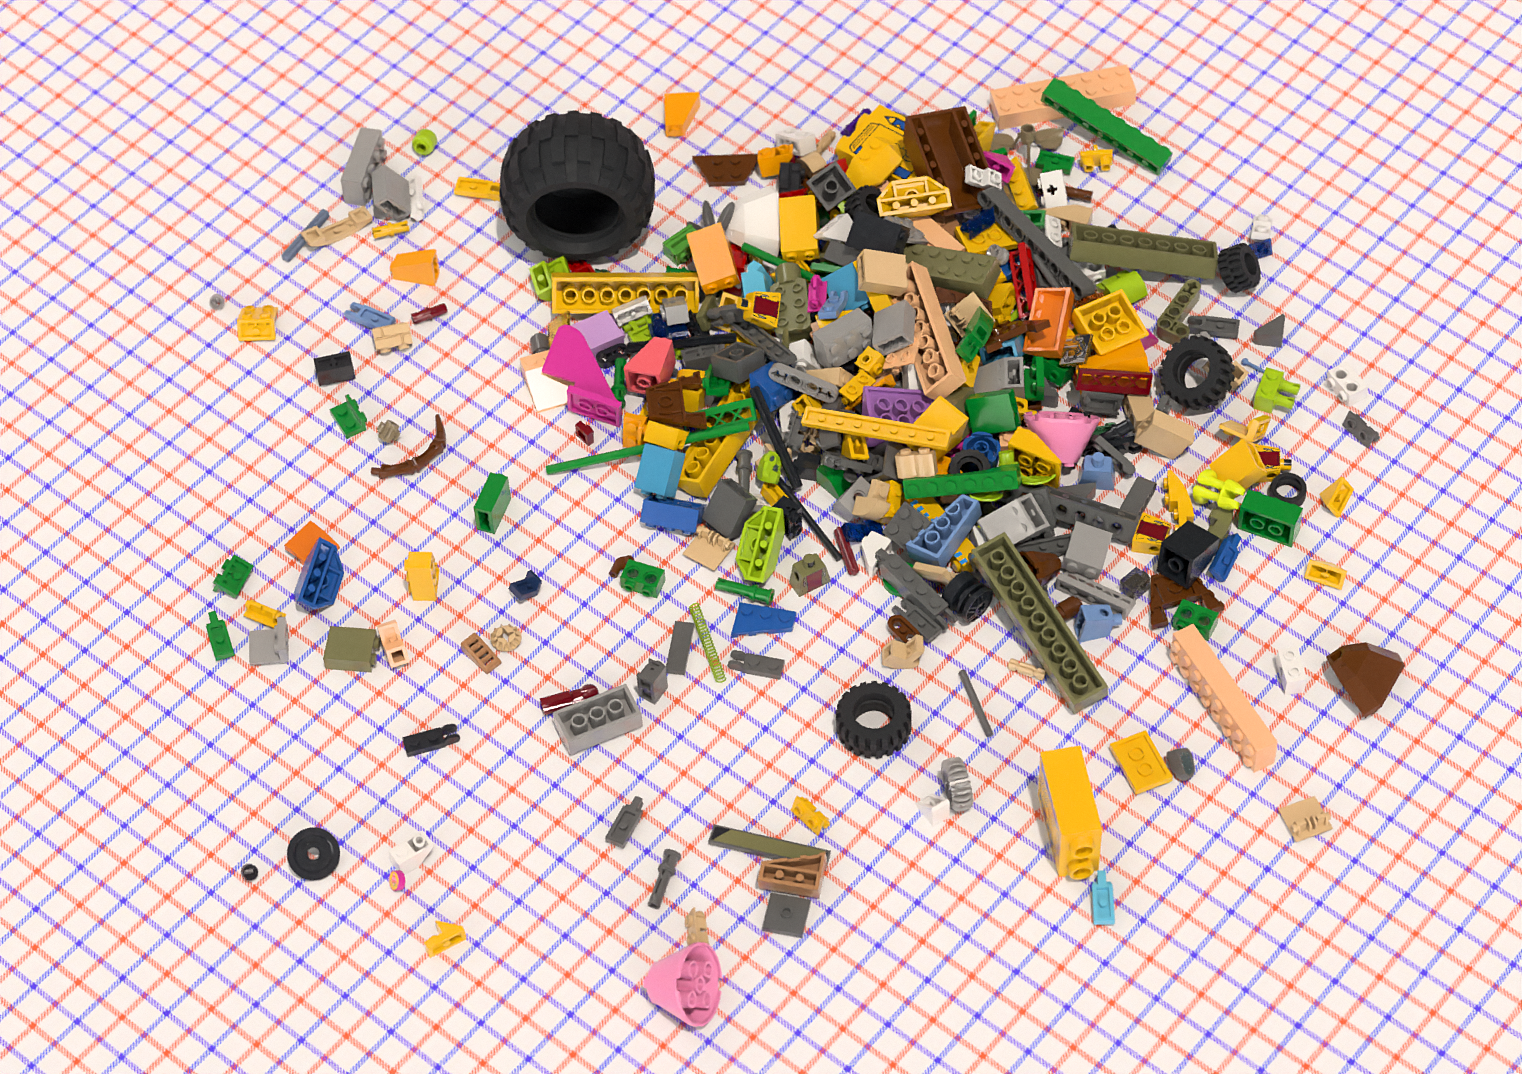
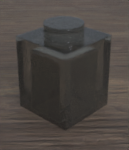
[1119,567,1150,600]

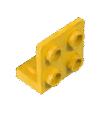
[237,305,278,341]
[1218,415,1272,442]

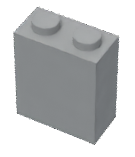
[371,164,411,222]
[872,300,916,356]
[1061,521,1113,580]

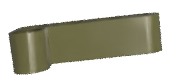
[1156,279,1201,345]

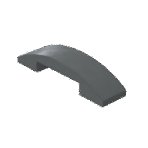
[819,395,846,450]

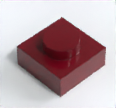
[575,420,594,447]

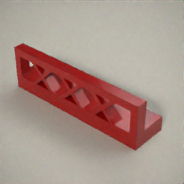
[1009,242,1037,320]

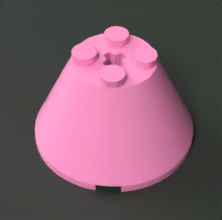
[1023,411,1100,467]
[643,942,722,1027]

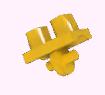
[1080,144,1113,172]

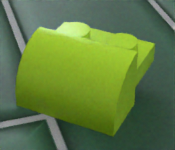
[528,256,571,301]
[1095,269,1148,304]

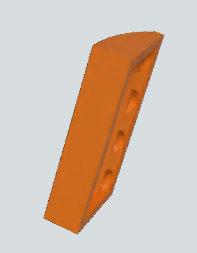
[1022,287,1075,358]

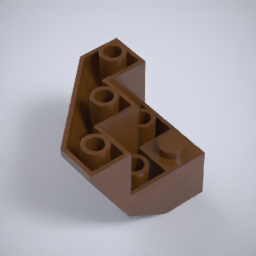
[1326,642,1405,718]

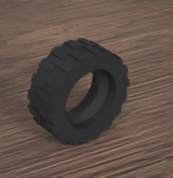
[948,449,991,474]

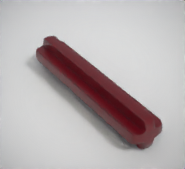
[834,526,859,576]

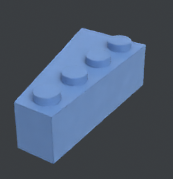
[906,494,982,567]

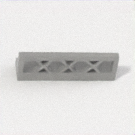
[1056,570,1136,620]

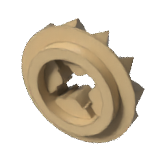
[796,427,821,454]
[491,623,522,652]

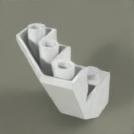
[725,185,781,257]

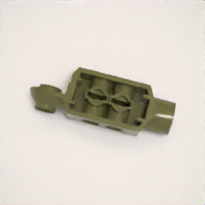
[770,262,813,349]

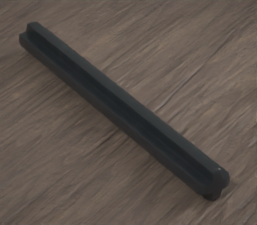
[627,333,737,353]
[749,386,803,490]

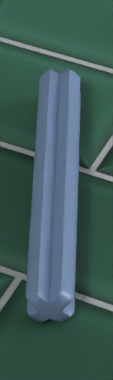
[281,209,330,262]

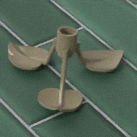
[989,124,1064,186]

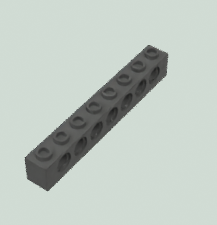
[989,483,1141,543]

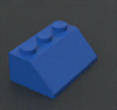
[749,361,803,412]
[640,494,707,534]

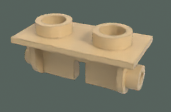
[685,907,709,945]

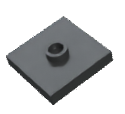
[762,892,811,938]

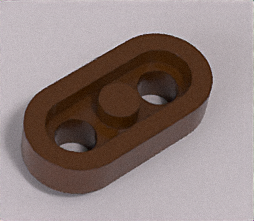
[887,615,920,644]

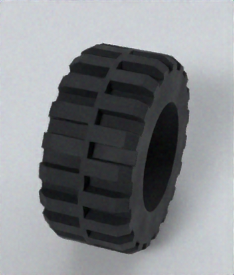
[1159,335,1235,411]
[836,681,912,759]

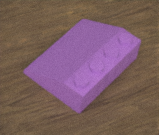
[862,386,935,450]

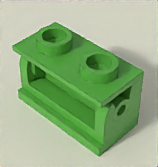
[663,224,697,266]

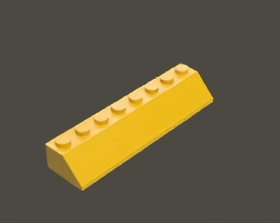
[551,272,699,313]
[678,379,761,498]

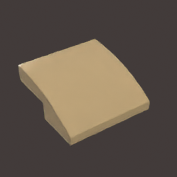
[912,562,958,585]

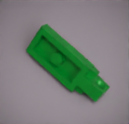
[206,611,235,661]

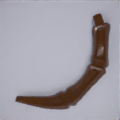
[371,414,446,479]

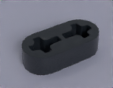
[596,343,630,369]

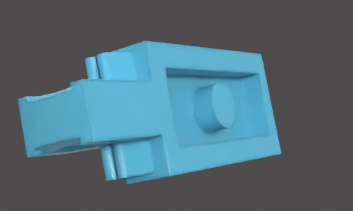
[1092,870,1115,925]

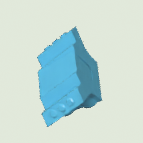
[741,260,774,298]

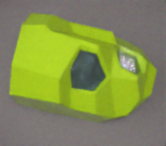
[757,450,781,484]

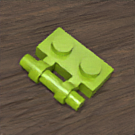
[622,313,669,342]

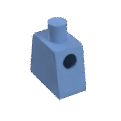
[1078,452,1115,491]
[1073,604,1122,643]

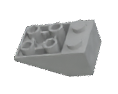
[974,357,1025,399]
[977,493,1050,546]

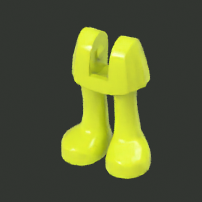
[1193,469,1246,509]

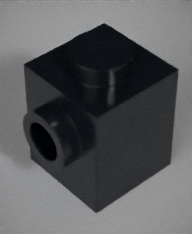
[793,452,821,481]

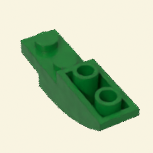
[955,306,994,363]

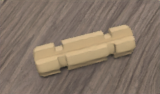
[815,130,836,155]
[1008,658,1046,680]

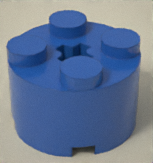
[962,431,1001,472]

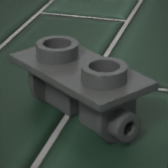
[783,410,807,451]
[1342,410,1380,448]

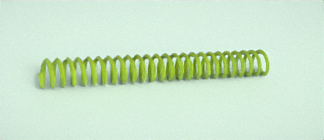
[689,603,727,683]

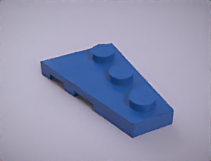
[731,602,797,638]

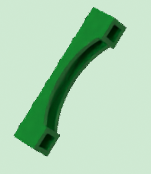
[903,464,1022,499]

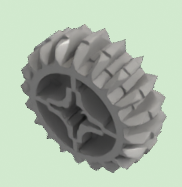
[941,757,973,812]

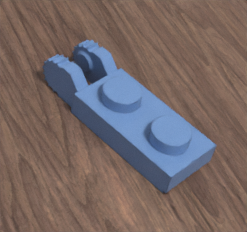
[818,290,848,319]
[344,302,396,328]

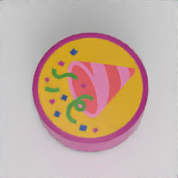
[389,870,406,891]

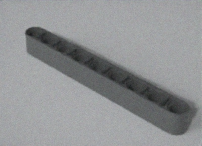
[977,186,1095,301]

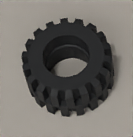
[844,185,884,221]
[1218,243,1261,293]

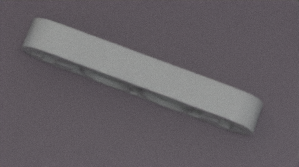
[769,363,839,403]

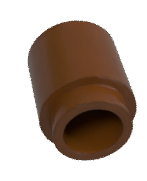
[1055,596,1082,622]

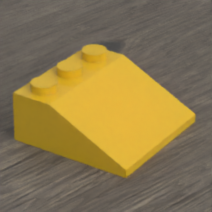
[1070,289,1149,357]
[1008,426,1062,489]

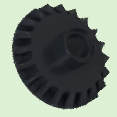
[287,827,340,880]

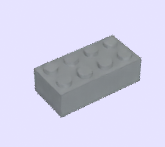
[340,127,387,206]
[553,684,643,755]

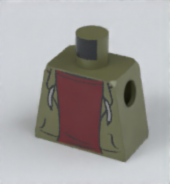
[789,553,831,597]

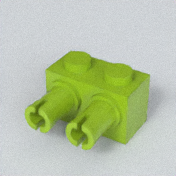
[1253,367,1301,414]

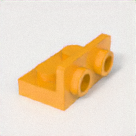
[622,412,649,457]

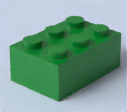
[1237,489,1303,548]

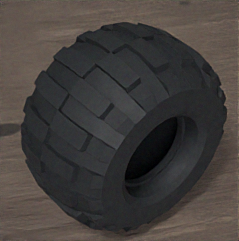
[499,110,655,262]

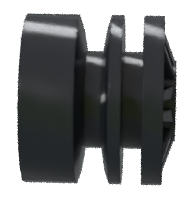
[942,571,994,623]

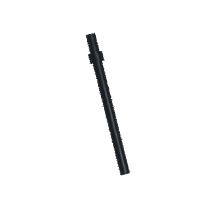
[777,477,842,561]

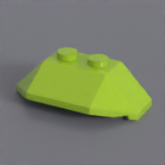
[735,505,785,584]

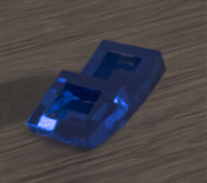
[841,519,885,542]

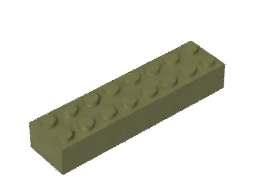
[1068,223,1218,279]

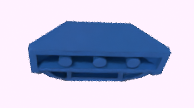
[294,537,344,610]

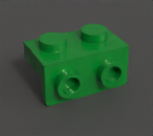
[702,364,733,397]

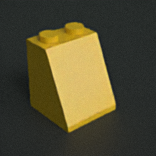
[906,395,969,460]

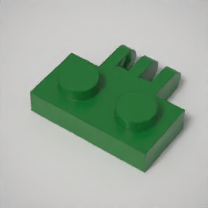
[1035,150,1075,175]

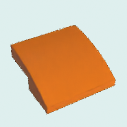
[284,520,340,565]

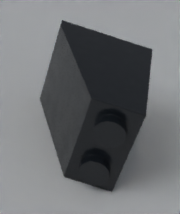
[845,210,911,255]
[1156,520,1220,589]

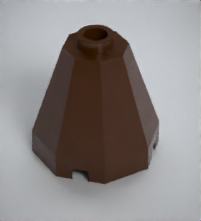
[1019,551,1061,587]

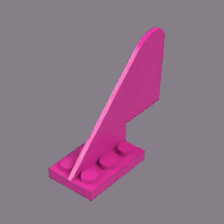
[541,325,623,428]

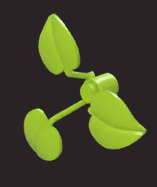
[970,450,1056,501]

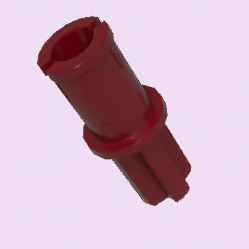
[411,303,448,325]

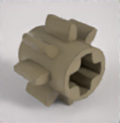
[377,420,401,443]

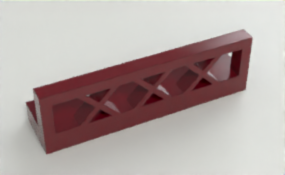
[1073,368,1153,395]

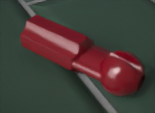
[539,684,599,715]

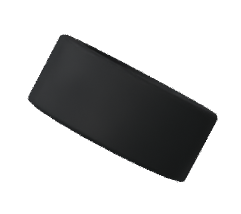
[1270,473,1307,507]

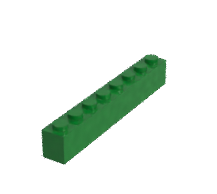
[1041,77,1173,176]

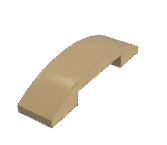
[301,206,373,246]

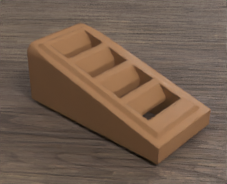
[461,633,502,674]

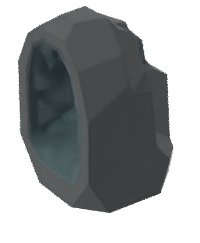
[1166,748,1195,781]

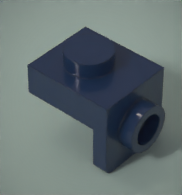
[508,570,542,601]

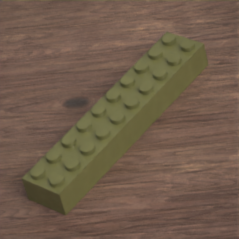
[820,241,1001,299]
[971,532,1108,714]

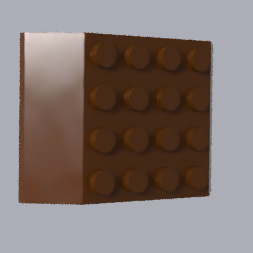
[903,106,989,217]

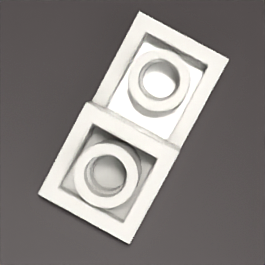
[965,165,1002,190]
[1251,214,1273,241]

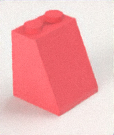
[624,337,676,394]

